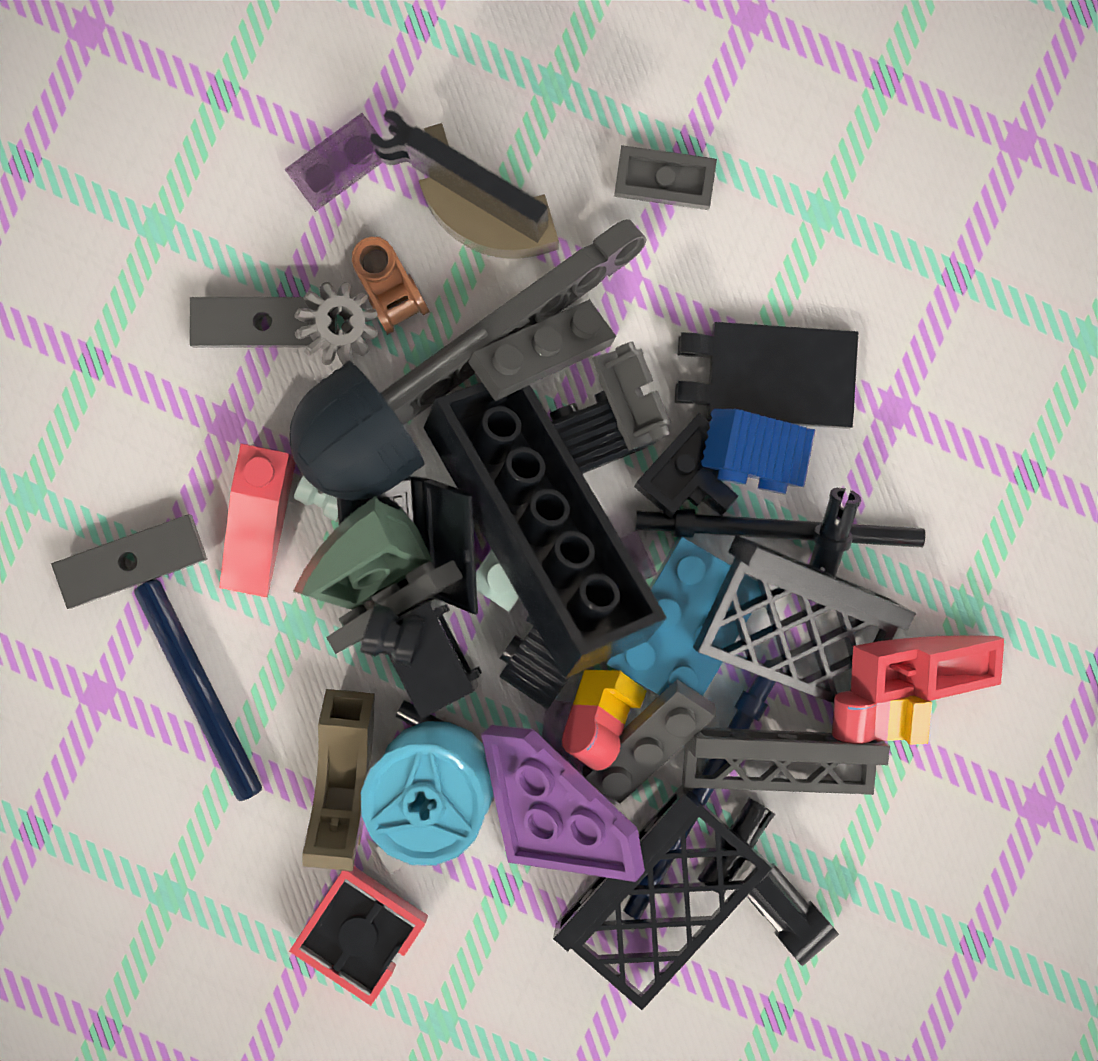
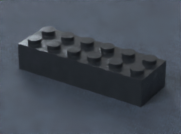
[423,382,667,679]

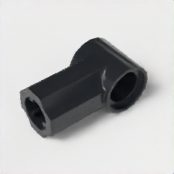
[747,863,839,966]

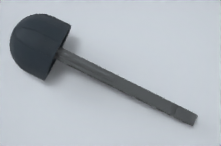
[289,219,647,500]

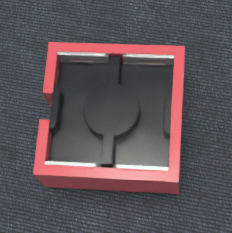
[289,866,428,1006]

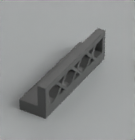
[682,727,890,795]

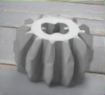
[294,282,378,365]

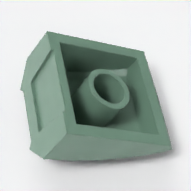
[293,496,433,610]

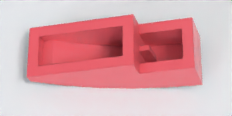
[851,635,1004,704]

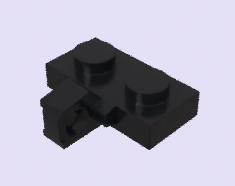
[634,413,738,518]

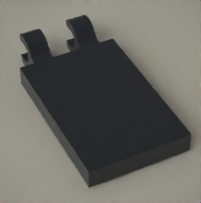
[370,110,548,243]
[674,322,859,429]

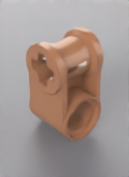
[352,236,430,335]

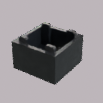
[388,600,482,719]

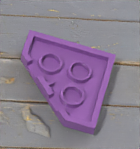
[481,725,645,882]

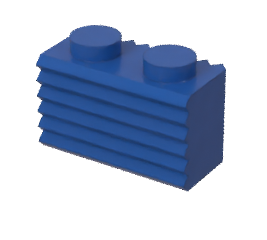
[701,409,816,494]

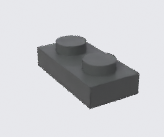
[614,145,717,210]

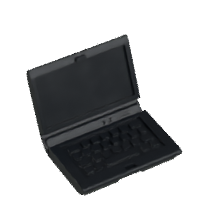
[337,476,478,614]

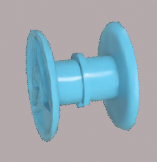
[361,721,494,866]

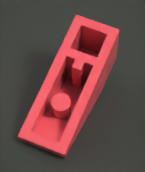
[219,444,296,598]

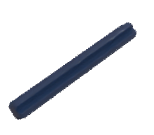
[134,580,262,801]

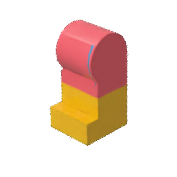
[562,670,647,771]
[832,691,932,745]

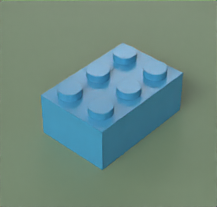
[605,537,762,696]

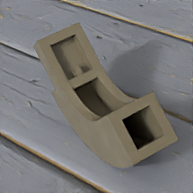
[418,123,559,259]
[302,689,375,871]

